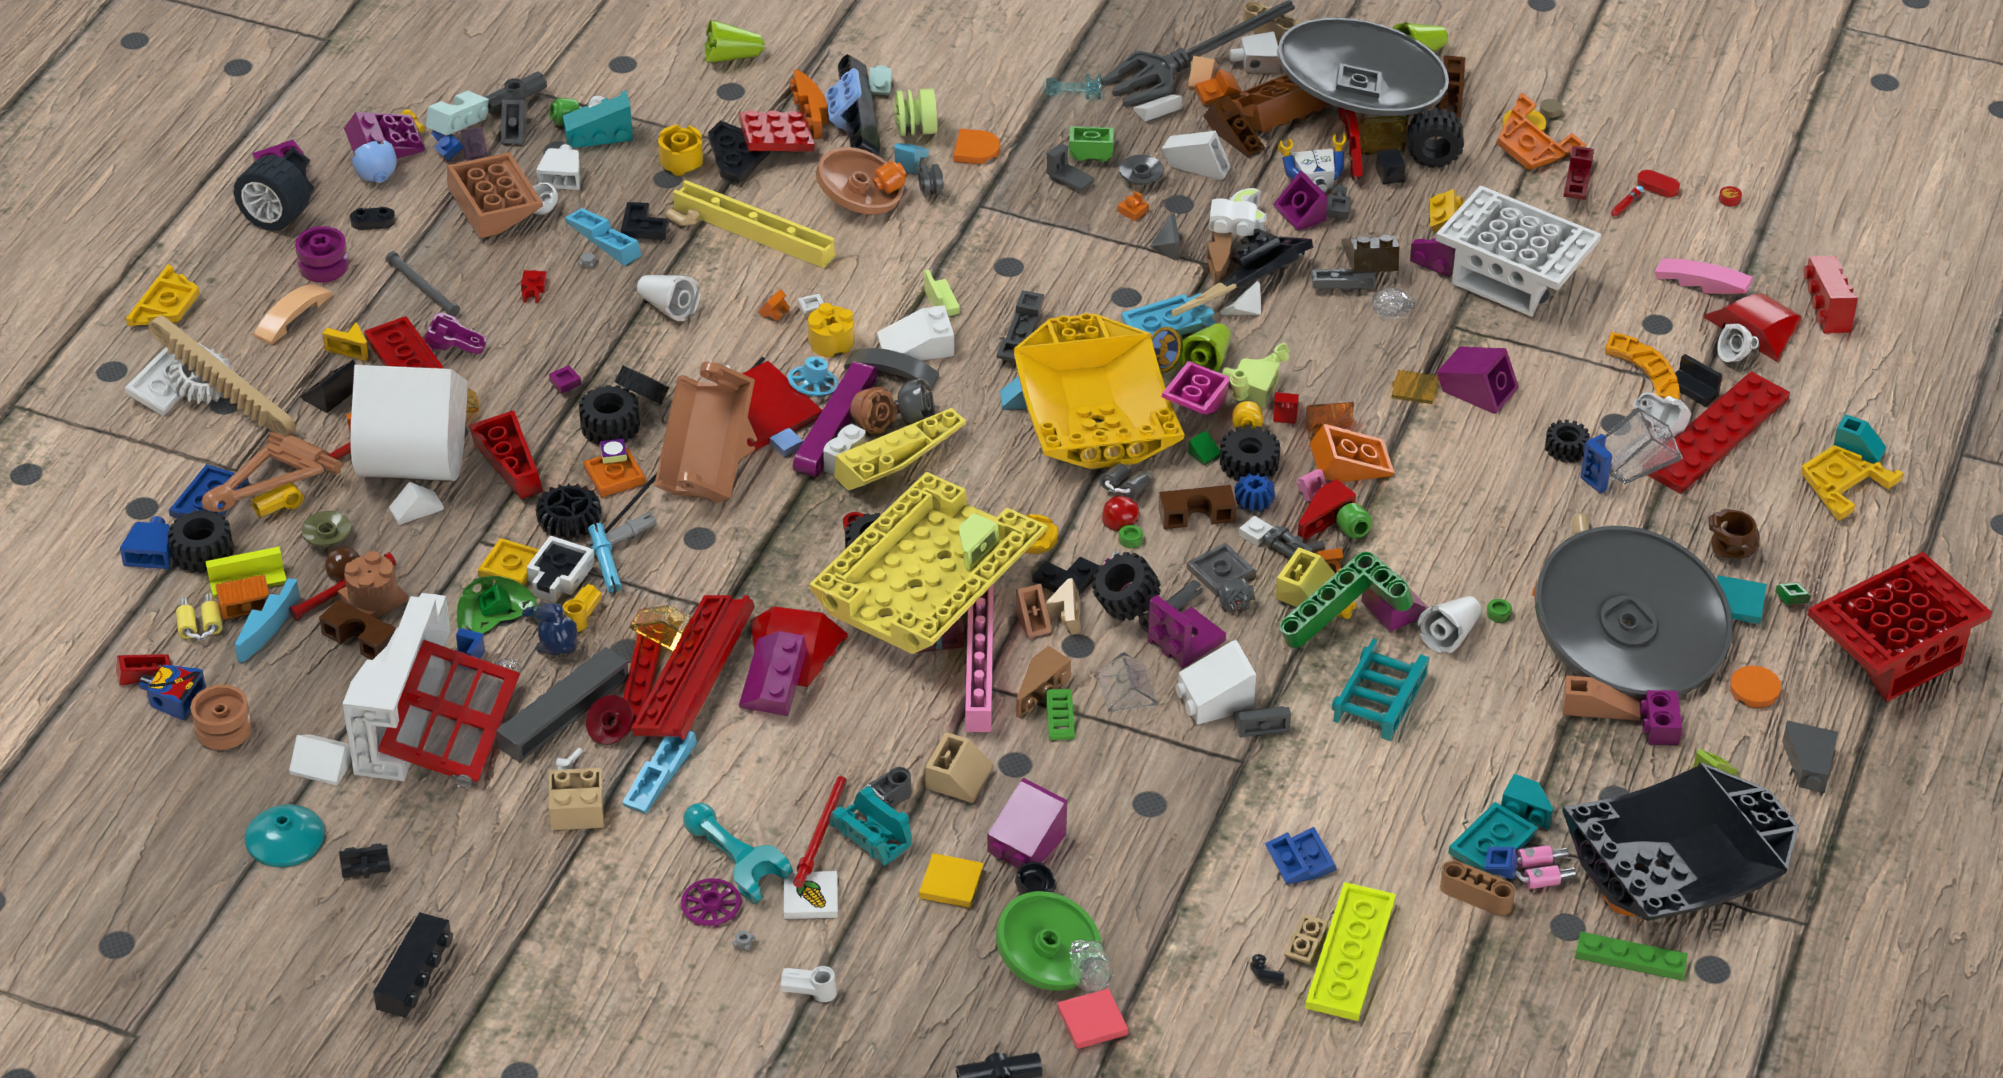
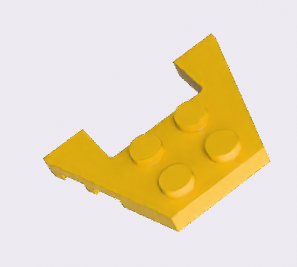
[1800,445,1904,521]

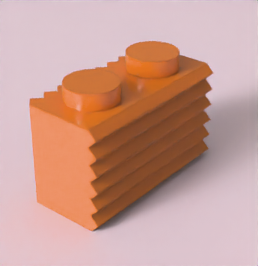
[216,574,270,620]

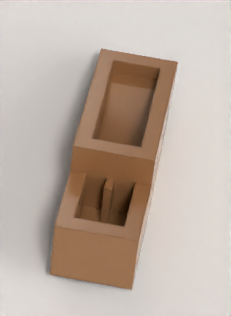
[1206,231,1232,286]

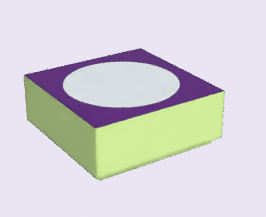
[600,439,627,464]

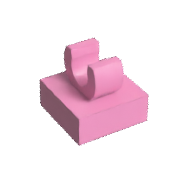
[1297,469,1327,502]

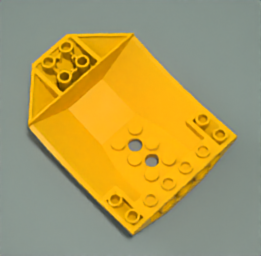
[1014,313,1185,469]

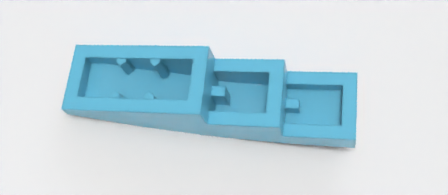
[235,578,300,663]

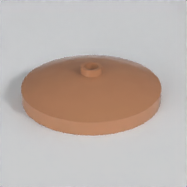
[816,147,903,215]

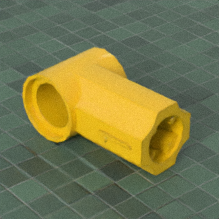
[251,483,304,518]
[563,584,602,632]

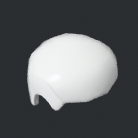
[532,182,558,215]

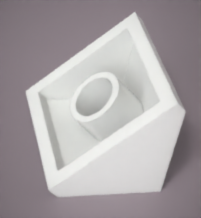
[289,735,352,786]

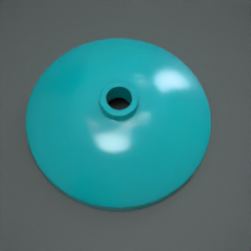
[245,804,325,867]

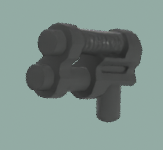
[1263,525,1325,559]

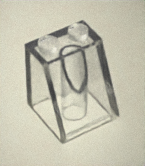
[1605,407,1683,485]

